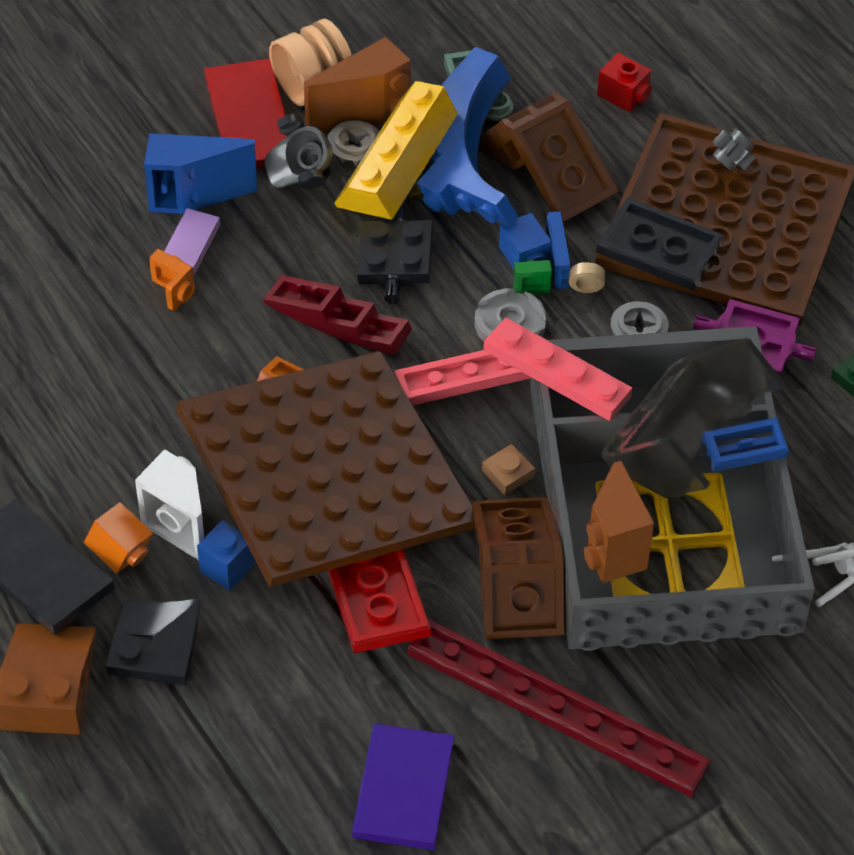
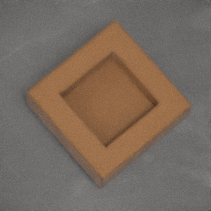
[482,444,535,495]

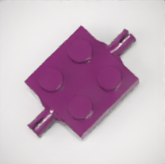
[693,299,817,381]

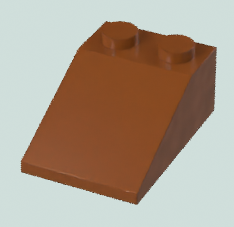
[304,37,411,132]
[0,623,97,735]

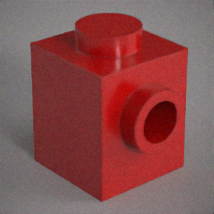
[597,52,652,113]

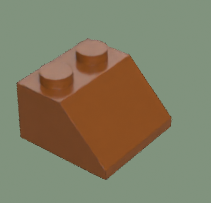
[584,461,654,583]

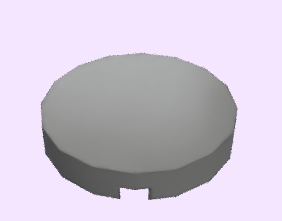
[474,288,546,341]

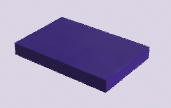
[352,723,454,850]

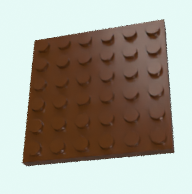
[595,113,854,326]
[176,351,475,587]

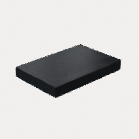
[596,197,724,291]

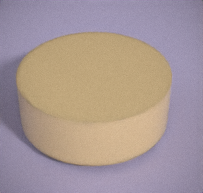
[569,262,605,293]

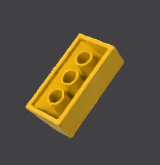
[334,81,458,220]

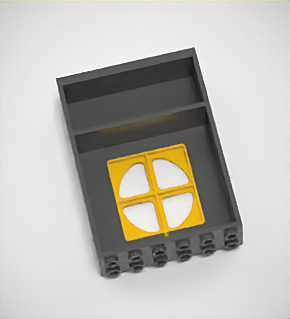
[530,326,814,651]

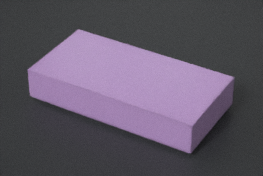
[164,209,220,275]

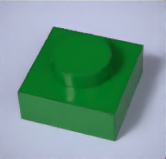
[513,260,552,295]

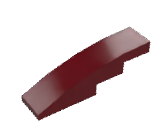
[264,275,412,355]

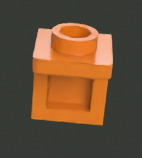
[149,249,195,311]

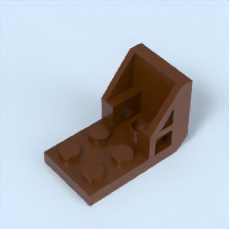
[479,92,619,222]
[472,497,564,639]

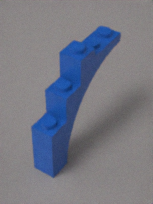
[417,47,518,227]

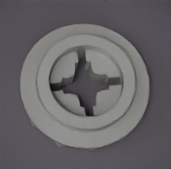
[328,120,379,166]
[610,301,669,336]

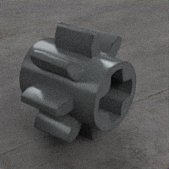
[713,128,755,171]

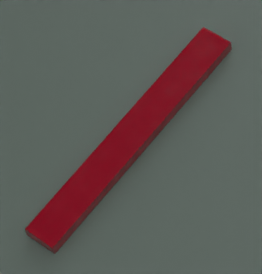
[408,619,711,798]

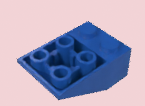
[144,133,258,214]

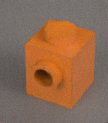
[83,502,153,574]

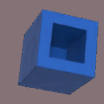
[499,213,551,270]
[197,520,254,591]

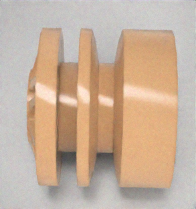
[269,19,352,106]

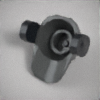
[265,114,333,190]

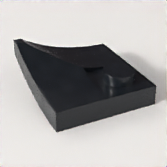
[106,599,201,686]

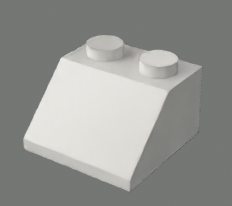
[135,449,204,560]

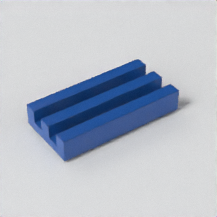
[545,212,570,289]
[701,417,789,472]

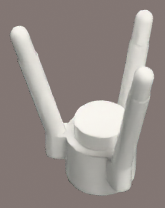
[772,542,854,607]

